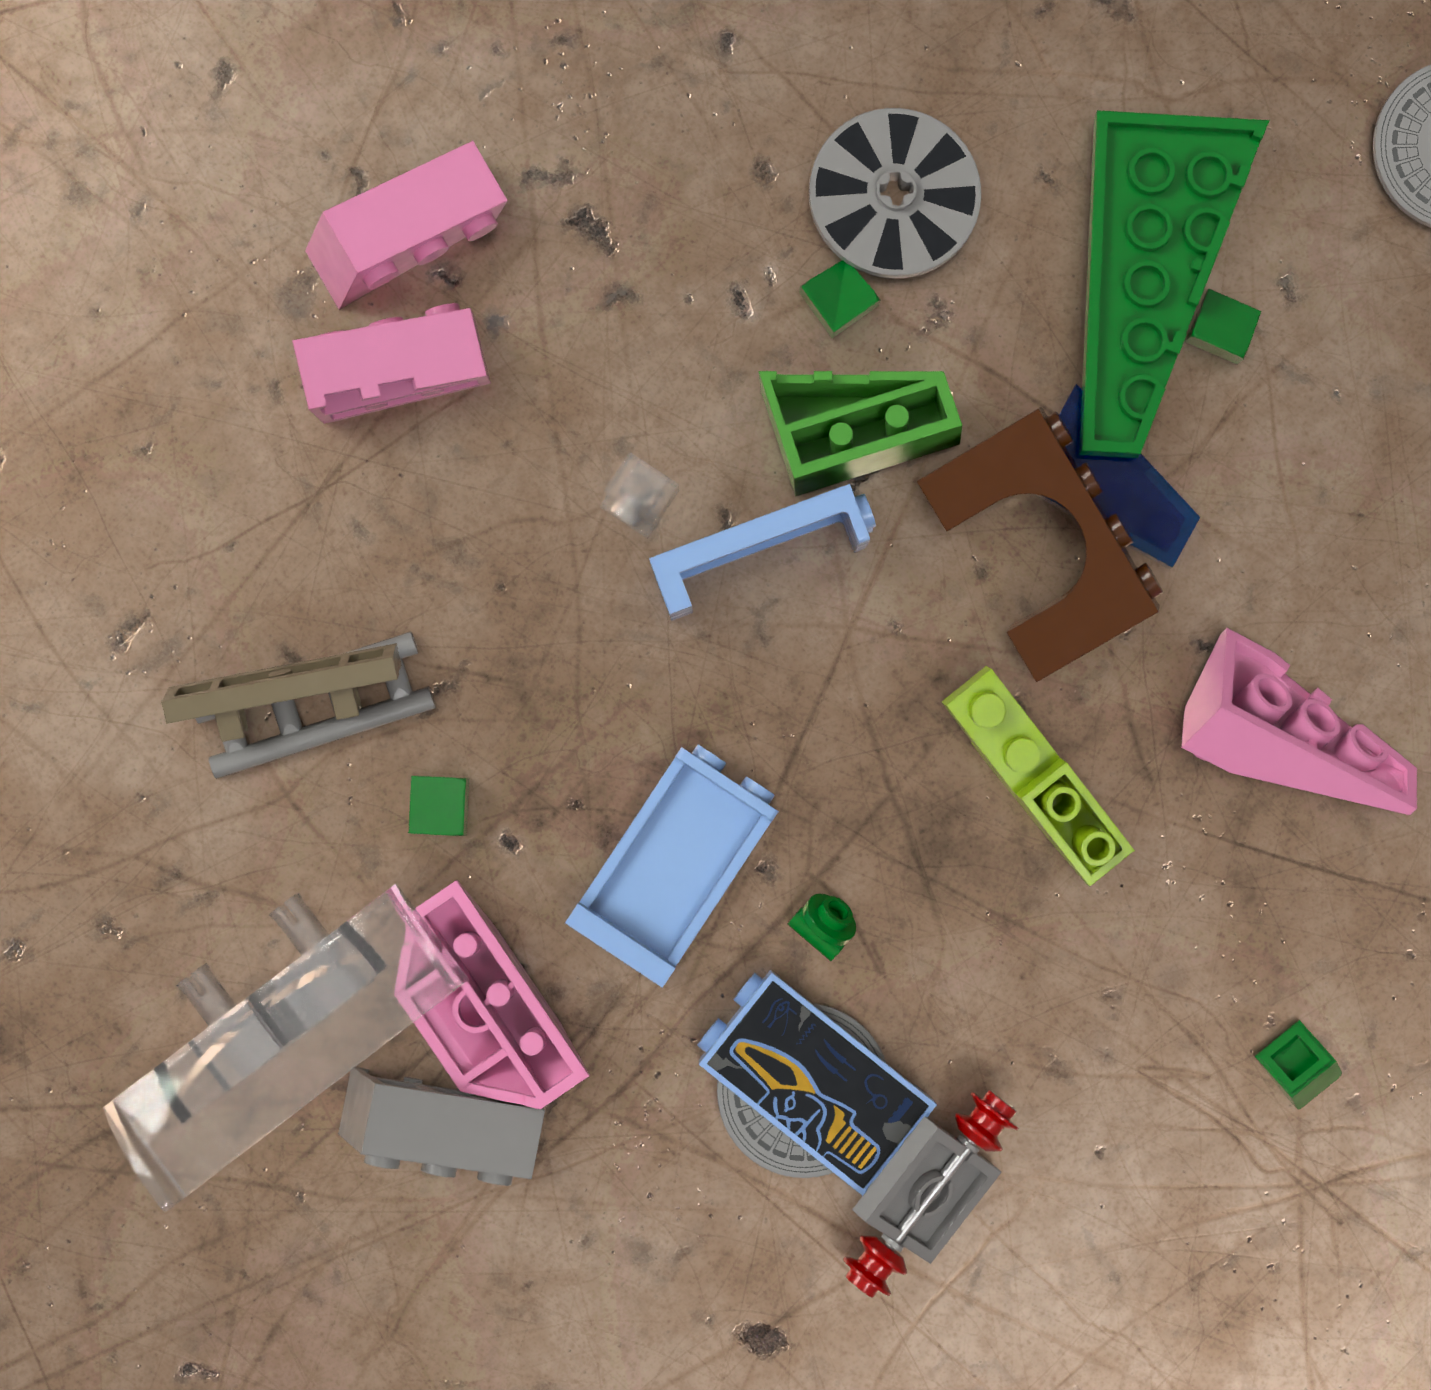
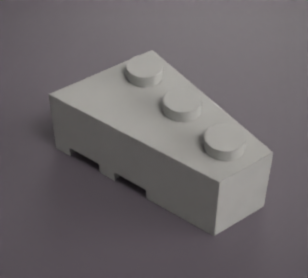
[338,1066,545,1186]

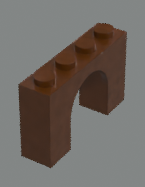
[917,406,1164,682]

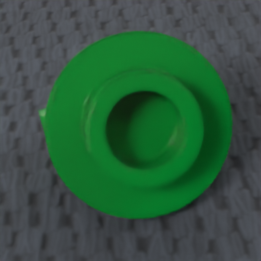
[787,894,856,962]

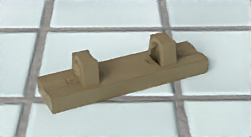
[161,643,402,742]

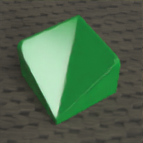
[799,260,881,339]

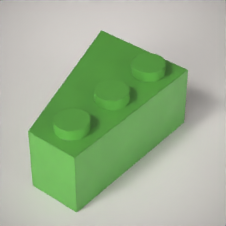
[758,371,962,496]

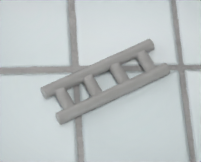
[195,632,436,779]

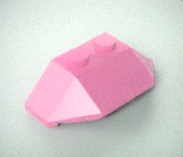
[394,880,590,1109]

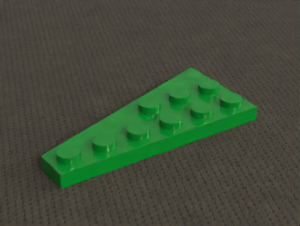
[1079,110,1270,458]

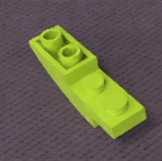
[941,666,1135,887]

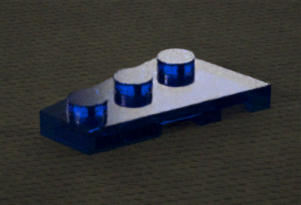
[1033,384,1200,569]

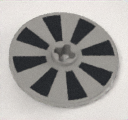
[809,108,981,278]

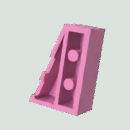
[305,141,508,310]
[292,303,491,424]

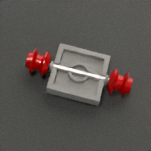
[843,1090,1019,1298]

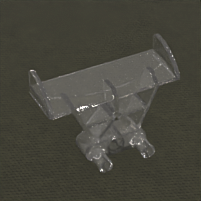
[103,884,469,1212]

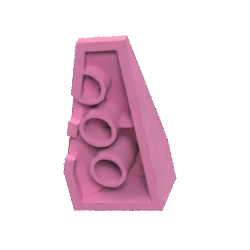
[1181,628,1417,815]

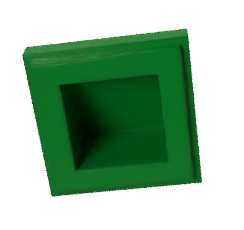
[1185,289,1261,365]
[408,776,469,836]
[1255,1020,1342,1110]

